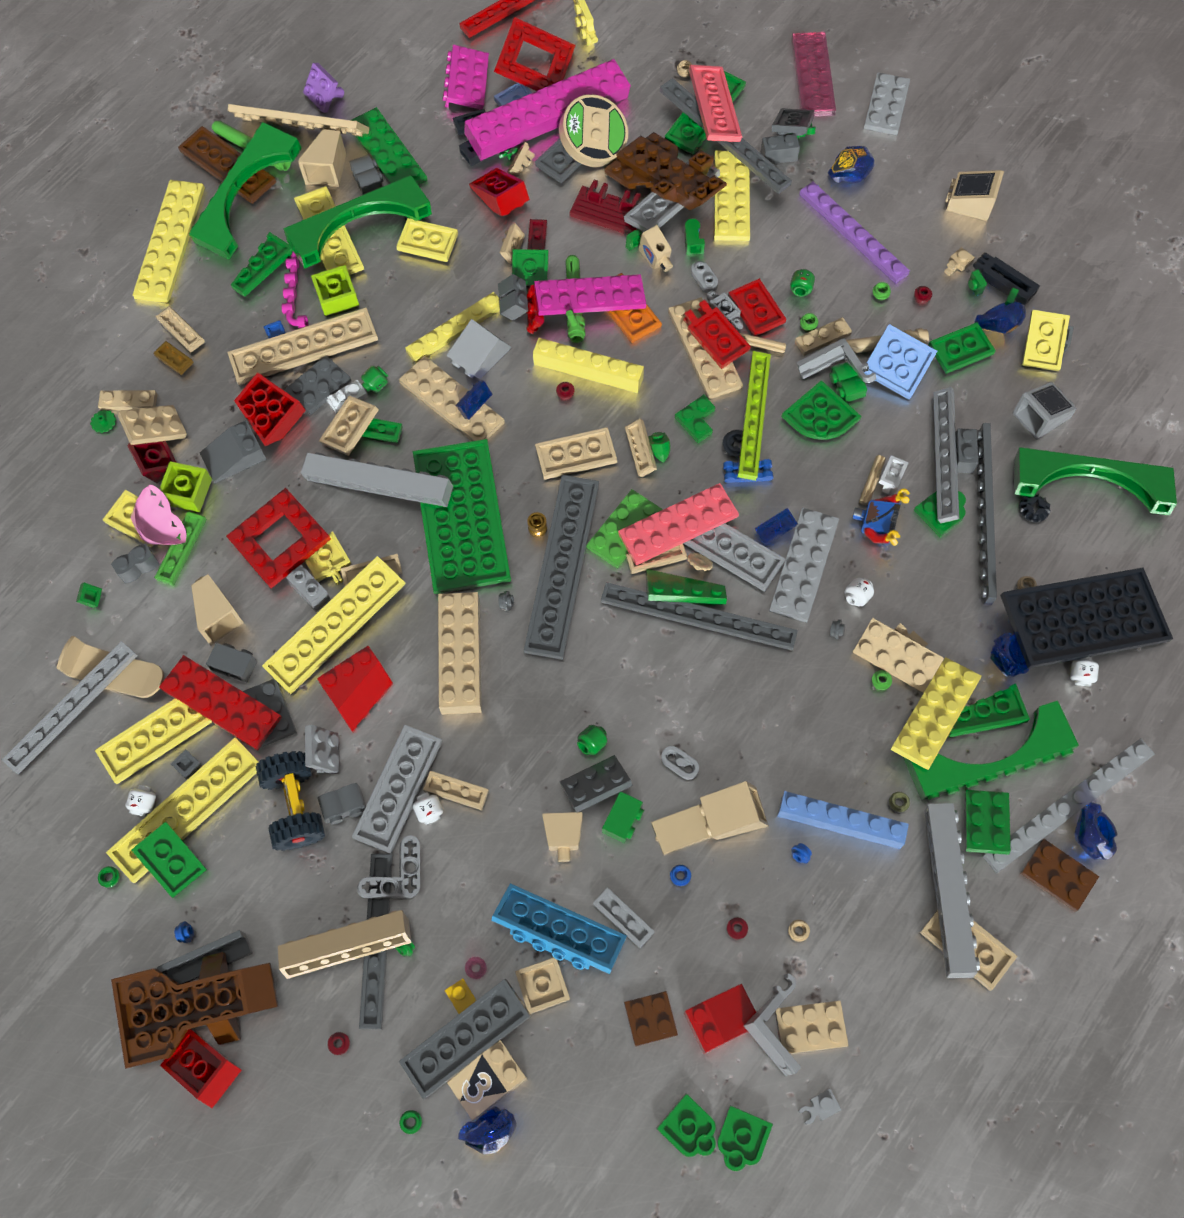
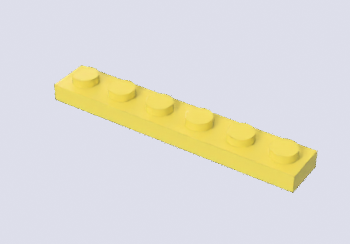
[405,292,500,363]

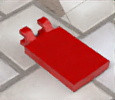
[683,300,751,369]

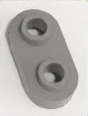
[691,261,718,293]
[661,746,699,780]

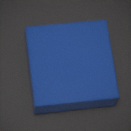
[263,320,286,338]

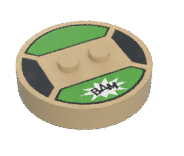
[559,95,628,167]

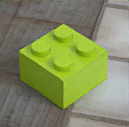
[311,265,359,316]
[159,461,212,512]

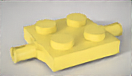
[573,0,598,45]
[305,532,351,585]

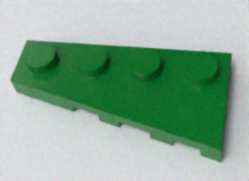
[231,232,293,297]
[646,569,727,604]
[949,683,1030,737]

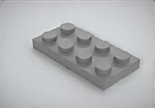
[864,72,910,135]

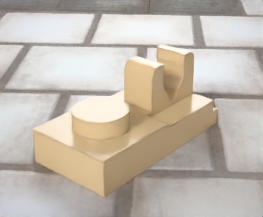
[507,142,535,176]
[500,223,525,264]

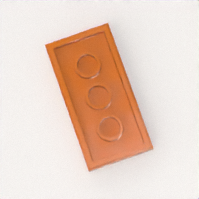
[607,273,662,343]

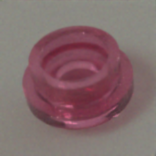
[465,957,487,979]

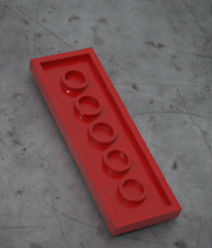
[159,655,282,751]

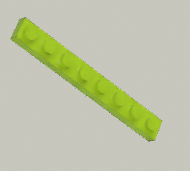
[737,351,771,481]

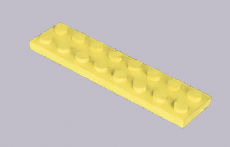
[133,180,205,303]
[262,556,405,695]
[106,737,259,884]

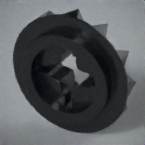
[722,430,743,458]
[1019,494,1051,522]

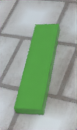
[154,511,207,586]

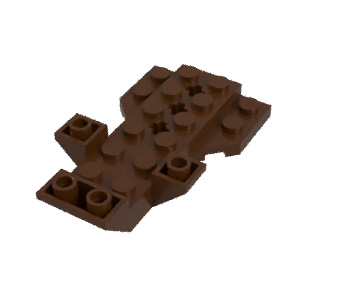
[604,132,727,210]
[111,952,279,1069]

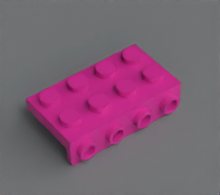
[442,44,489,110]

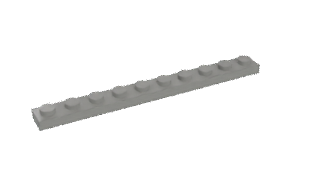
[982,738,1155,873]

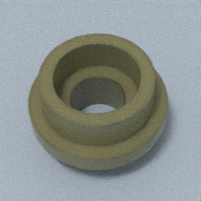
[889,792,910,813]

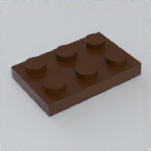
[1020,839,1099,912]

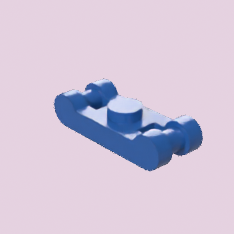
[723,459,773,483]

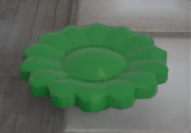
[90,410,116,433]

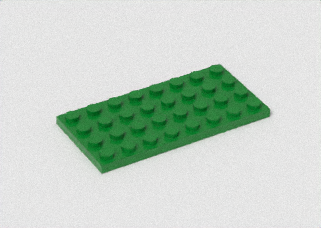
[412,439,511,594]

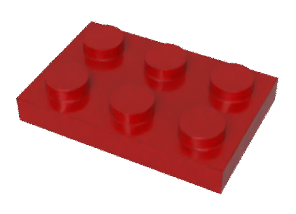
[728,278,786,336]

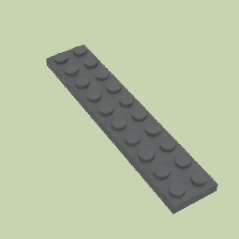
[524,475,599,660]

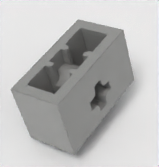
[286,565,330,612]

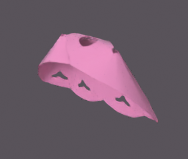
[131,485,186,545]

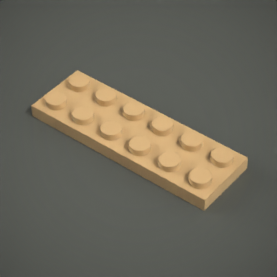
[668,297,743,399]
[399,356,505,441]

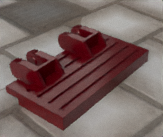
[570,179,641,235]

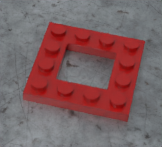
[494,17,576,91]
[226,487,331,589]

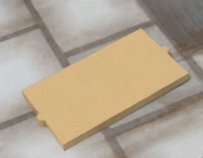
[651,805,712,855]

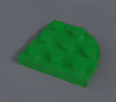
[781,380,861,440]

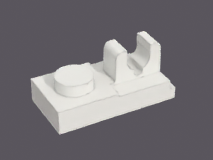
[326,380,368,414]
[879,456,909,494]

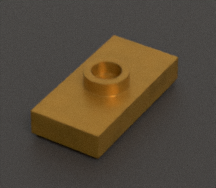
[153,341,194,375]

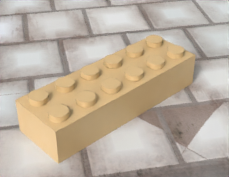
[438,592,482,715]

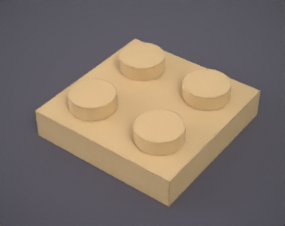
[515,958,570,1014]

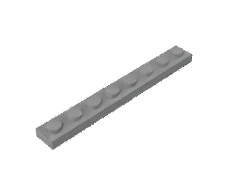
[934,387,959,523]
[2,641,138,774]

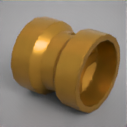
[527,512,547,538]

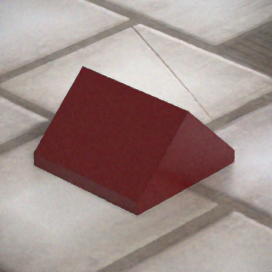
[127,441,177,483]

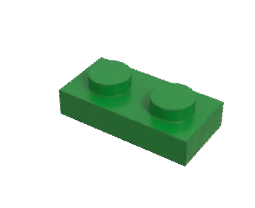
[362,418,403,443]

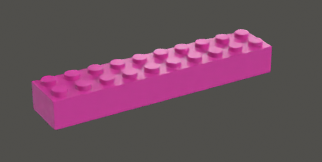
[464,59,631,161]

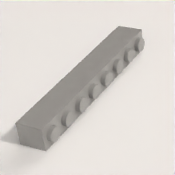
[301,452,453,507]
[925,803,980,978]

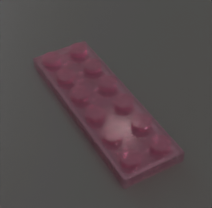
[792,32,836,116]

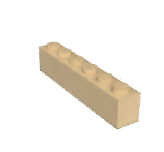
[278,910,412,979]

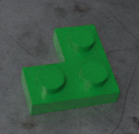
[675,394,715,443]

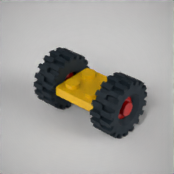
[255,751,325,851]

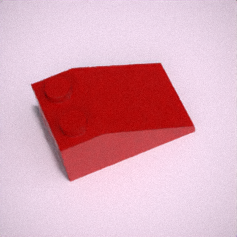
[469,168,530,216]
[684,984,756,1054]
[160,1029,242,1108]

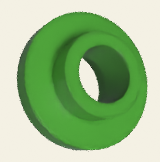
[872,282,891,300]
[800,313,818,331]
[872,670,892,690]

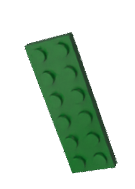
[665,71,746,155]
[350,107,428,185]

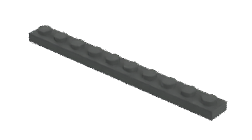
[660,78,792,194]
[977,423,997,605]
[601,582,798,651]

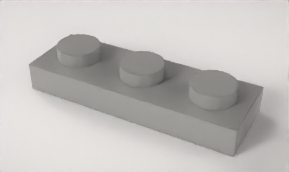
[593,887,655,948]

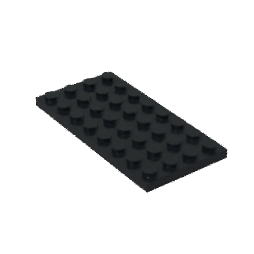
[1000,567,1173,669]

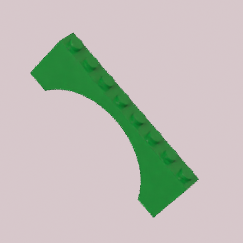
[189,122,302,260]
[283,175,432,269]
[1014,447,1177,515]
[903,700,1079,801]

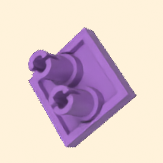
[303,63,344,113]

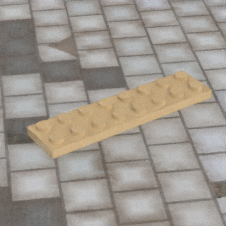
[228,104,369,137]
[227,308,378,385]

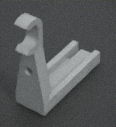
[796,338,876,383]
[744,974,801,1076]

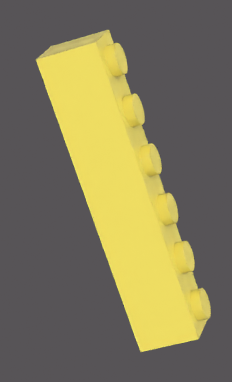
[533,338,644,393]

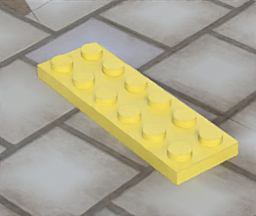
[714,150,750,241]
[294,186,364,275]
[891,657,982,770]
[95,699,212,784]

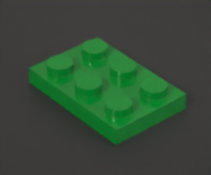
[928,322,996,374]
[965,790,1011,855]
[131,822,207,898]

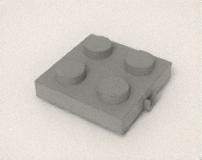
[305,725,339,774]

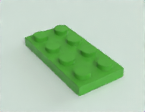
[587,489,663,569]

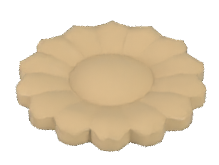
[687,552,713,571]

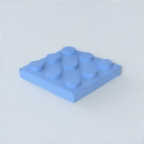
[864,324,937,399]

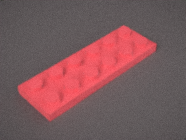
[689,65,742,142]
[618,483,739,565]

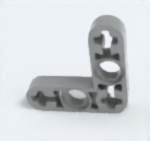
[357,835,420,898]

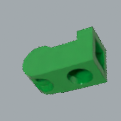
[684,219,705,255]

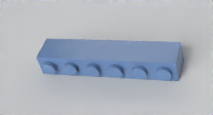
[777,791,909,849]

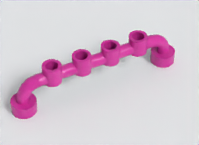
[282,252,309,329]

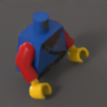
[852,489,910,546]

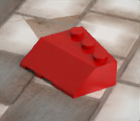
[234,372,306,446]
[317,646,393,732]

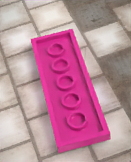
[534,274,646,316]

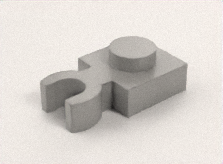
[798,1089,842,1125]

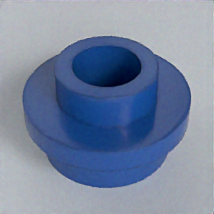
[791,843,812,863]
[670,865,691,886]
[174,921,194,943]

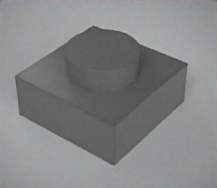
[171,749,202,779]

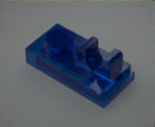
[456,380,493,420]
[755,508,798,546]

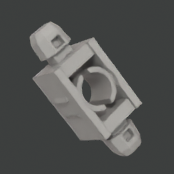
[707,290,743,331]

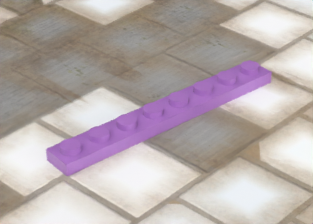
[799,182,910,284]

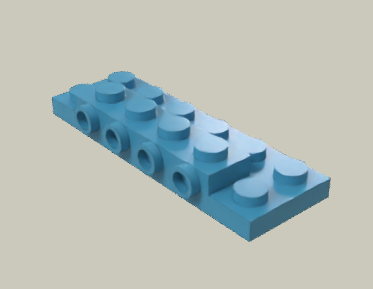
[491,883,627,974]

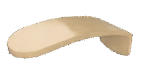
[57,636,164,698]

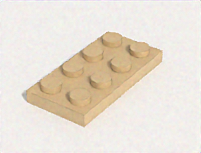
[535,427,617,480]
[853,618,944,693]
[920,909,1018,991]

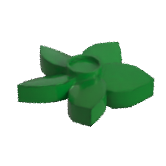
[499,147,518,160]

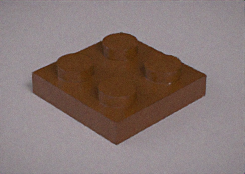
[624,991,678,1047]

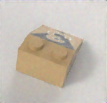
[447,1040,527,1121]

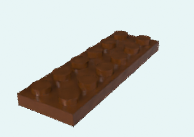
[178,126,276,204]

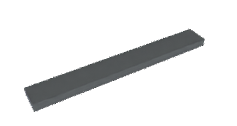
[359,854,393,1029]

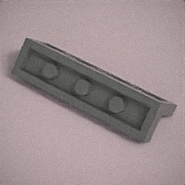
[157,930,253,984]

